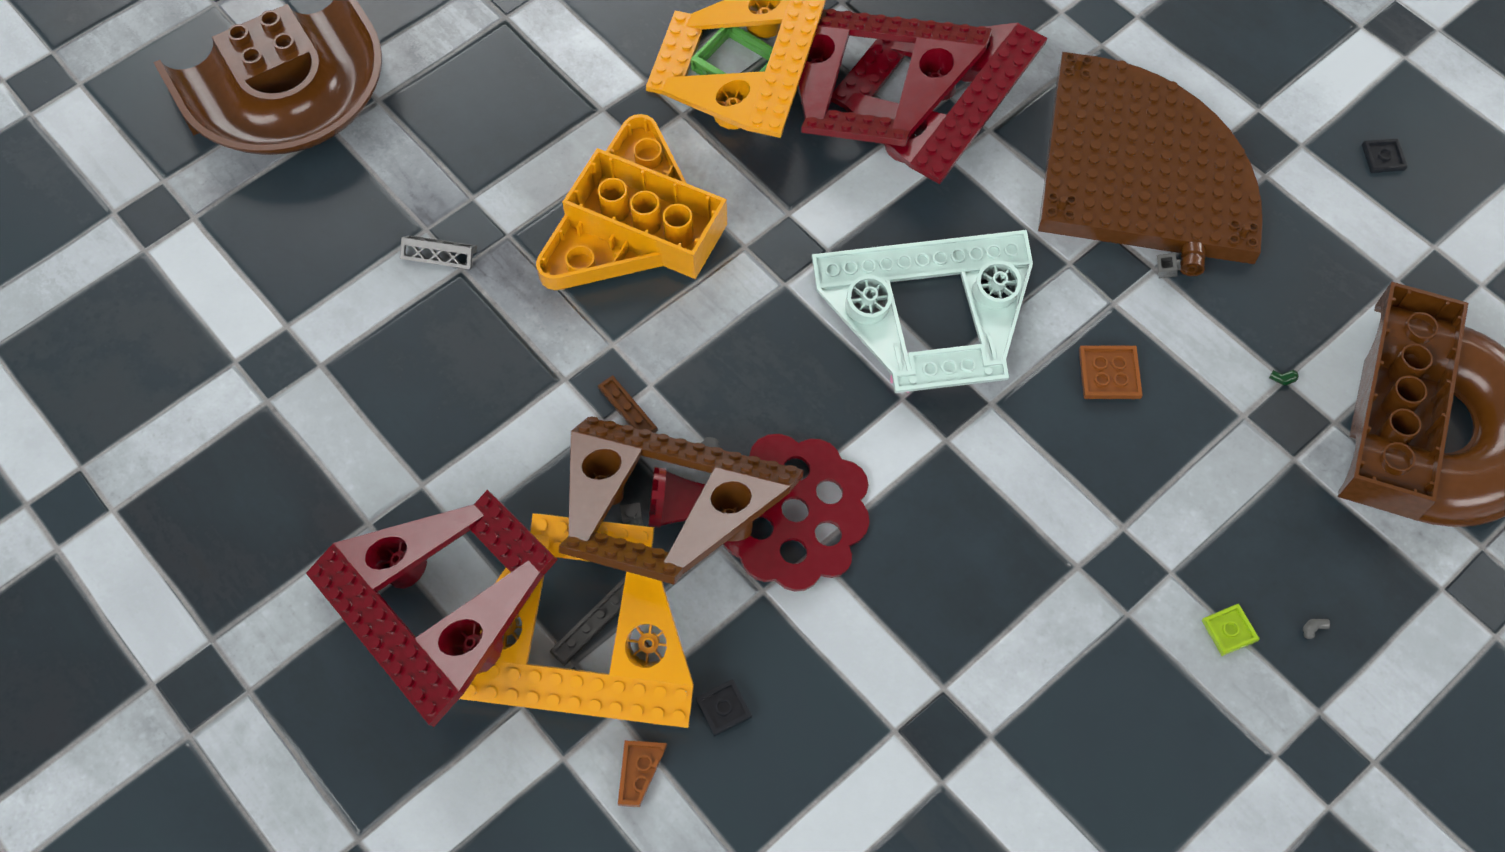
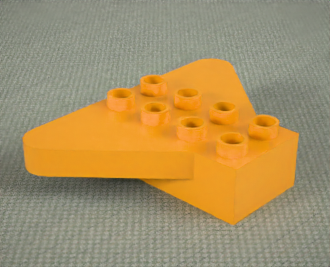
[536,114,728,290]

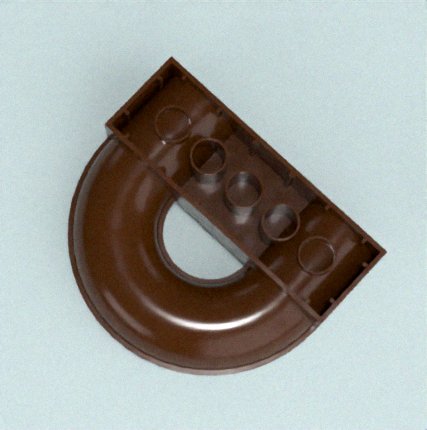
[153,0,382,155]
[1338,282,1505,527]

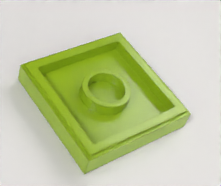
[1201,603,1260,656]

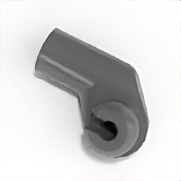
[1302,619,1330,639]

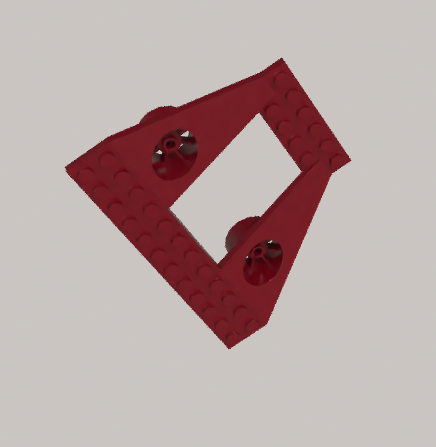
[798,9,992,147]
[831,23,1047,184]
[306,490,558,727]

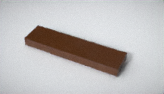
[598,375,658,433]

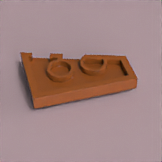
[618,740,667,807]

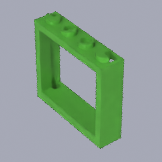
[691,27,773,75]

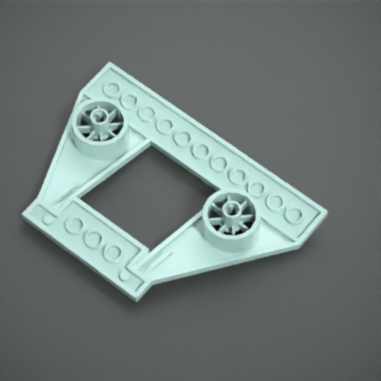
[812,230,1033,393]

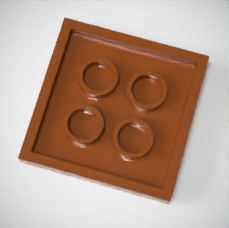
[1079,346,1143,399]

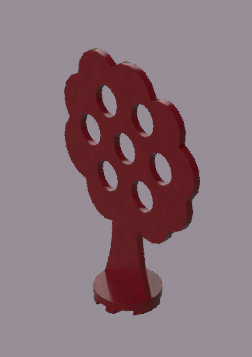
[648,434,870,592]

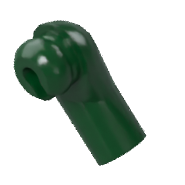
[1269,370,1299,386]

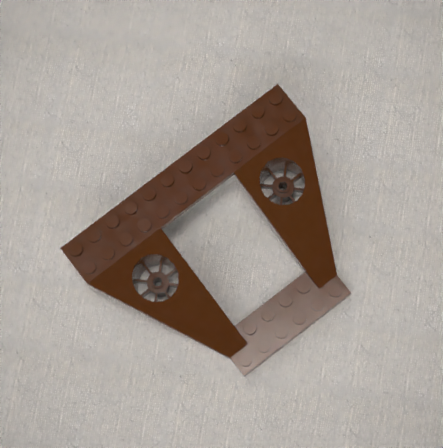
[559,416,803,585]

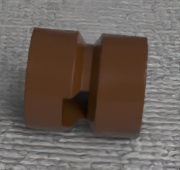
[1180,242,1206,276]

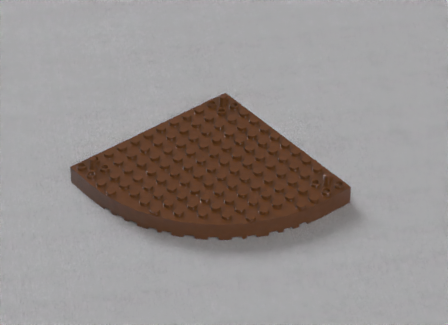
[1038,52,1262,264]

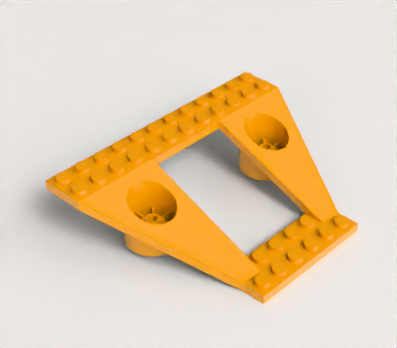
[646,0,826,138]
[460,513,694,728]

